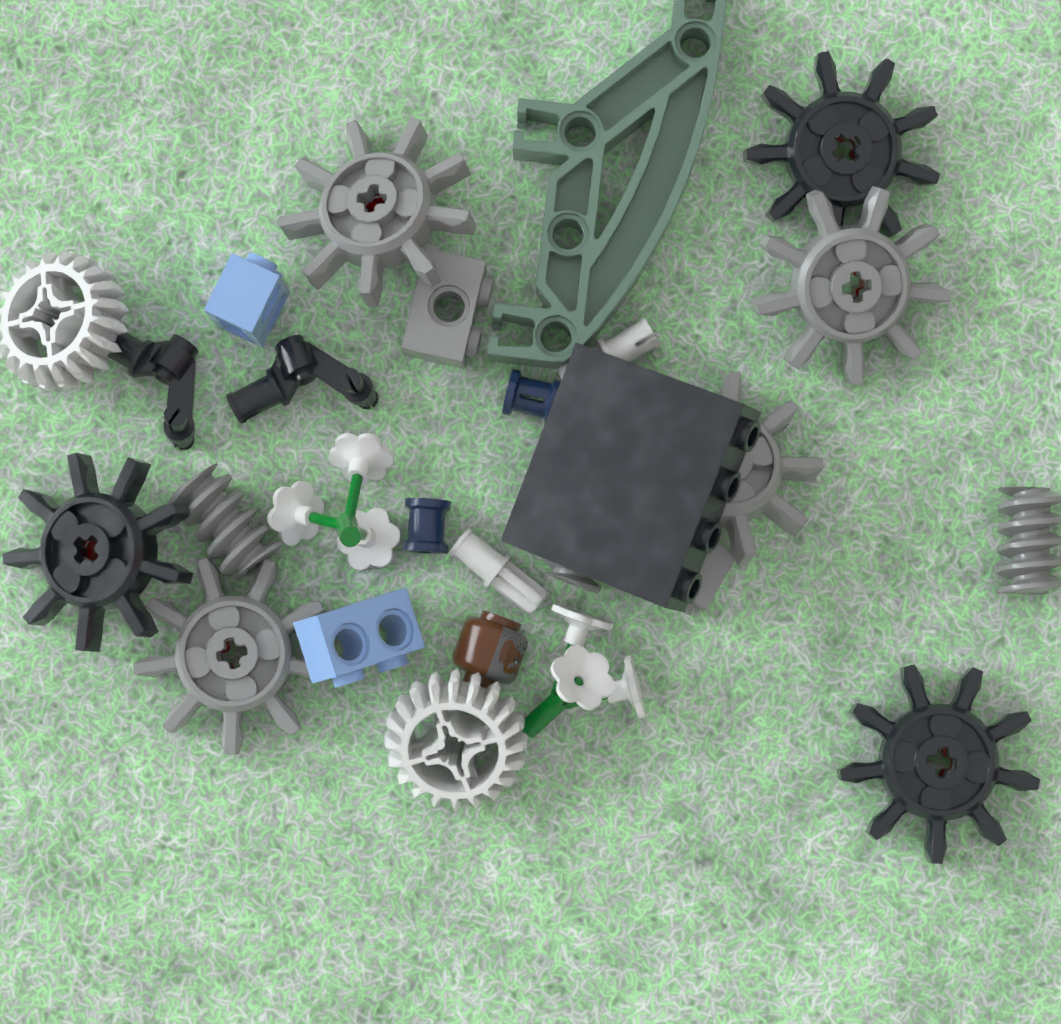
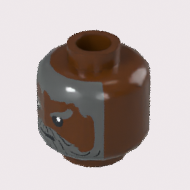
[452,610,528,689]

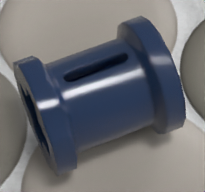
[502,369,561,423]
[402,498,451,554]

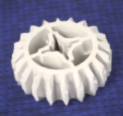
[0,250,130,392]
[384,669,528,811]

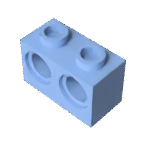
[204,252,290,348]
[293,587,425,688]

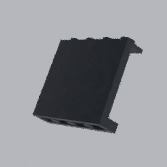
[500,343,761,613]

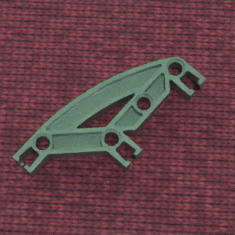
[488,0,727,369]

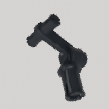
[107,333,199,450]
[226,335,379,424]

